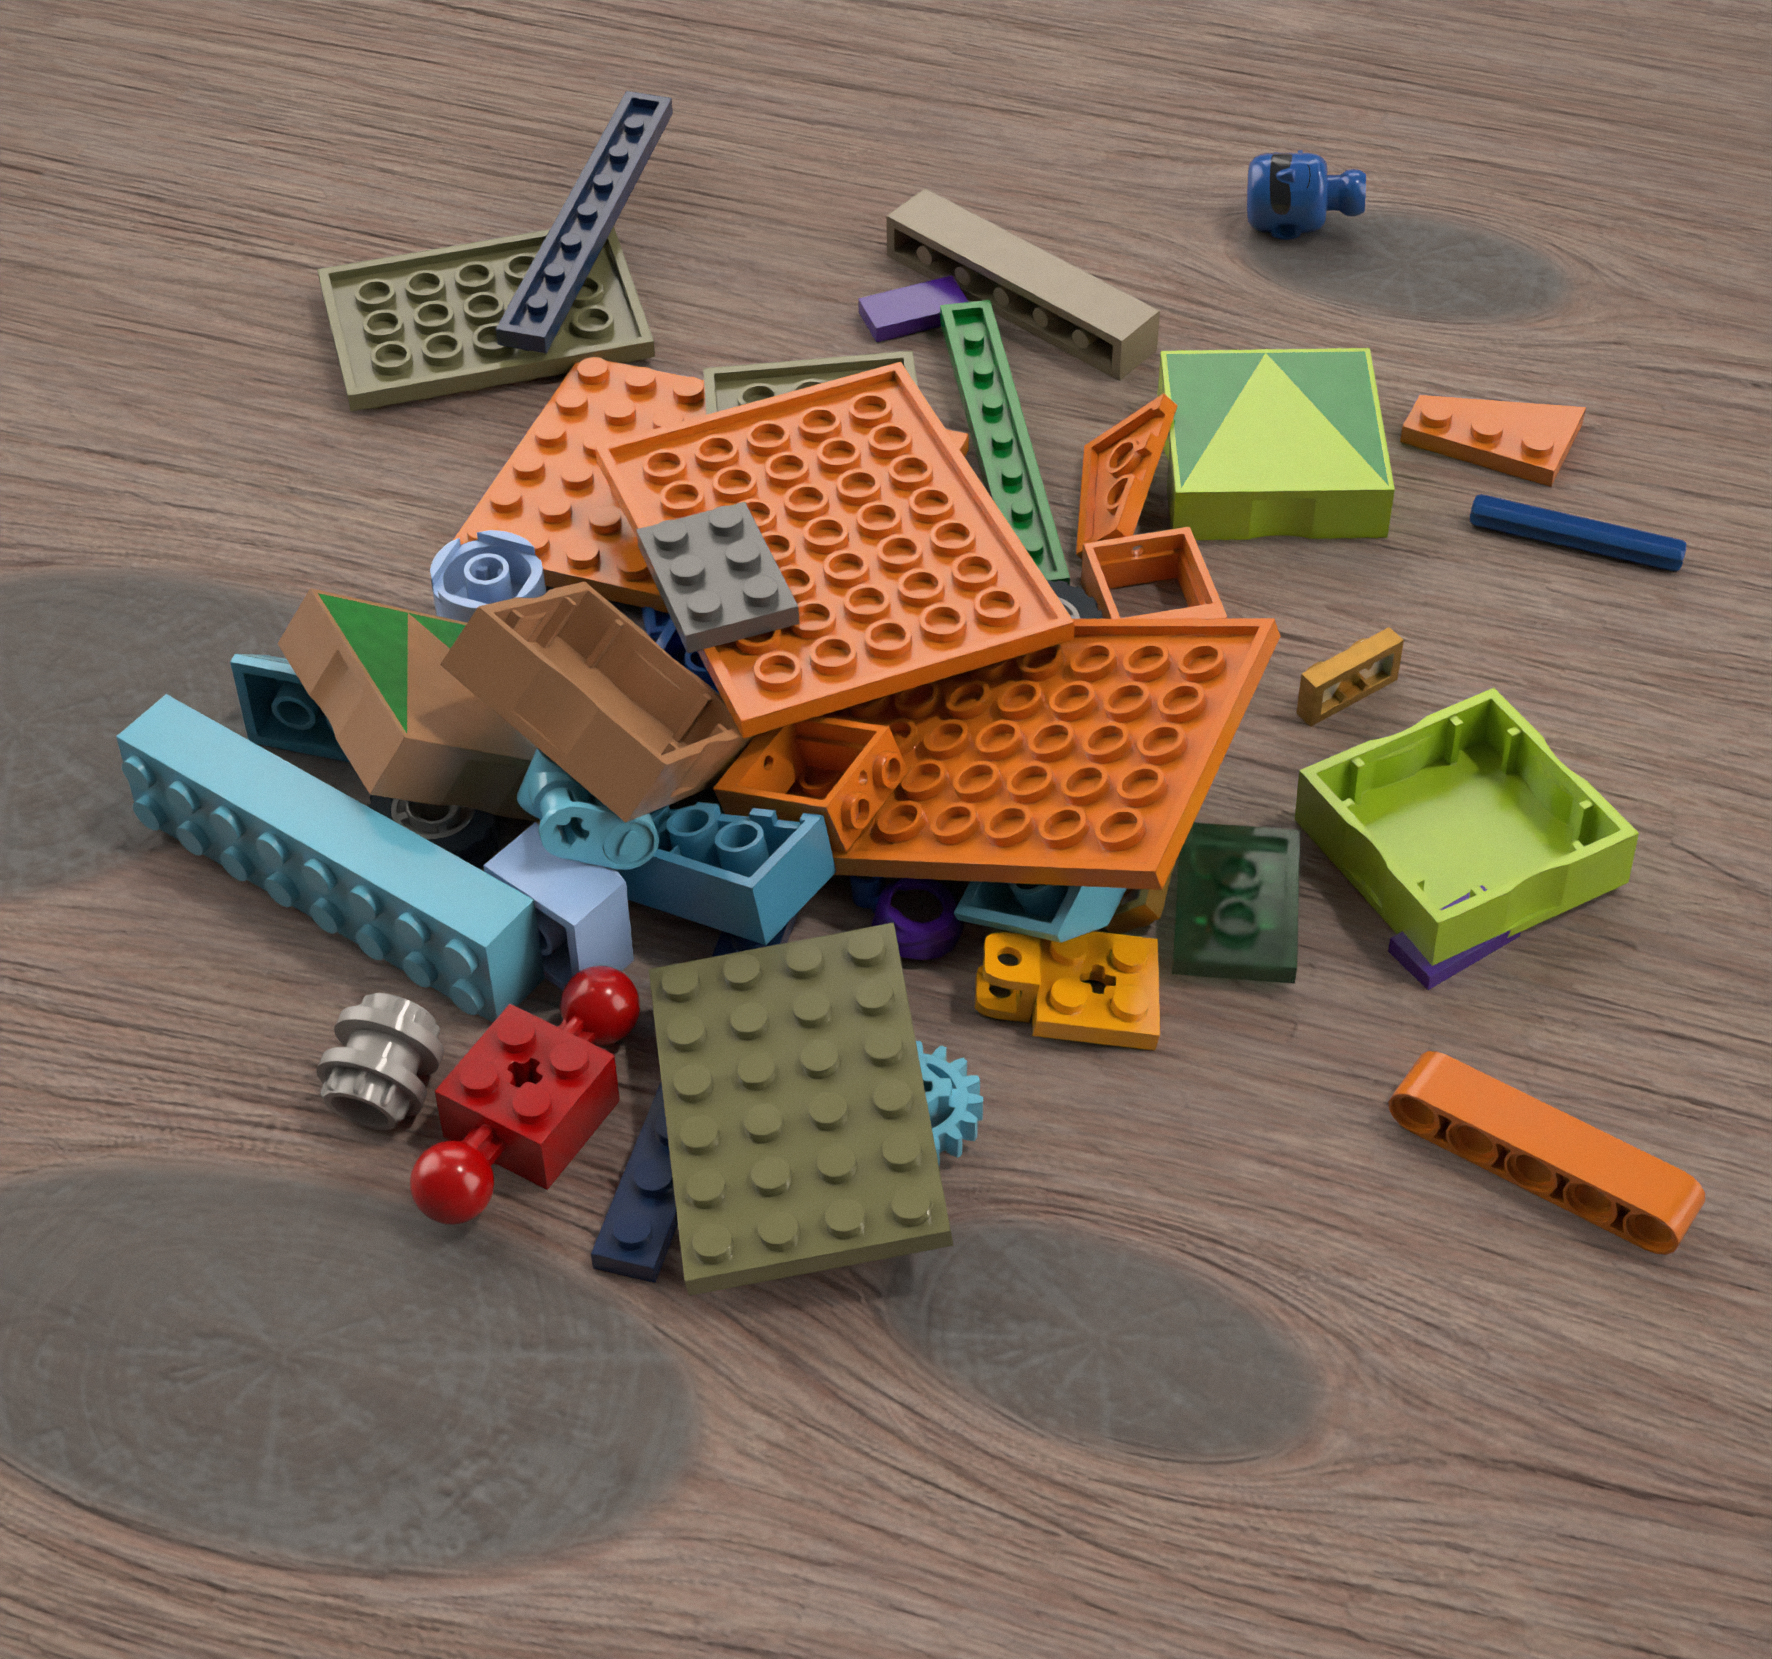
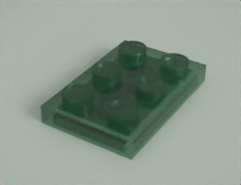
[1172,822,1300,984]

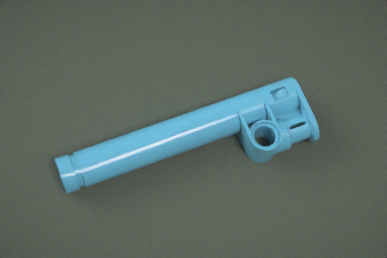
[517,748,659,870]

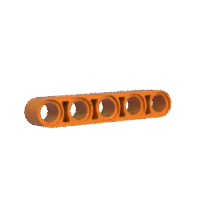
[1388,1051,1705,1255]

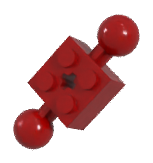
[410,966,640,1225]

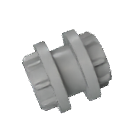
[316,993,444,1130]

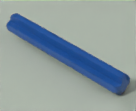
[1470,494,1687,572]

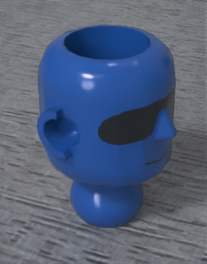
[1247,150,1366,240]

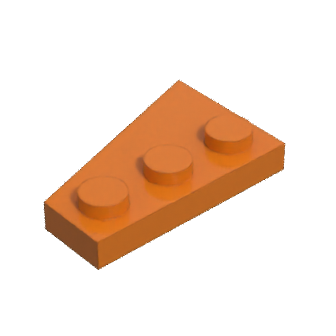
[1076,393,1178,559]
[1400,395,1586,487]

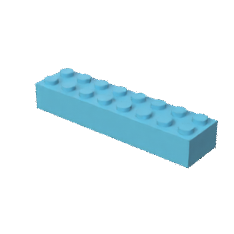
[116,694,545,1023]

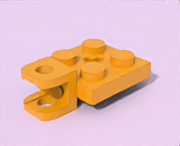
[974,931,1160,1051]

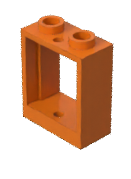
[1081,527,1228,619]
[713,716,908,852]

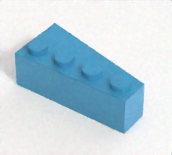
[615,802,836,945]

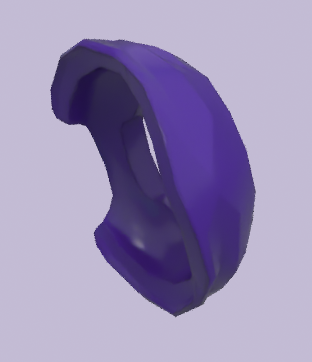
[871,878,964,960]

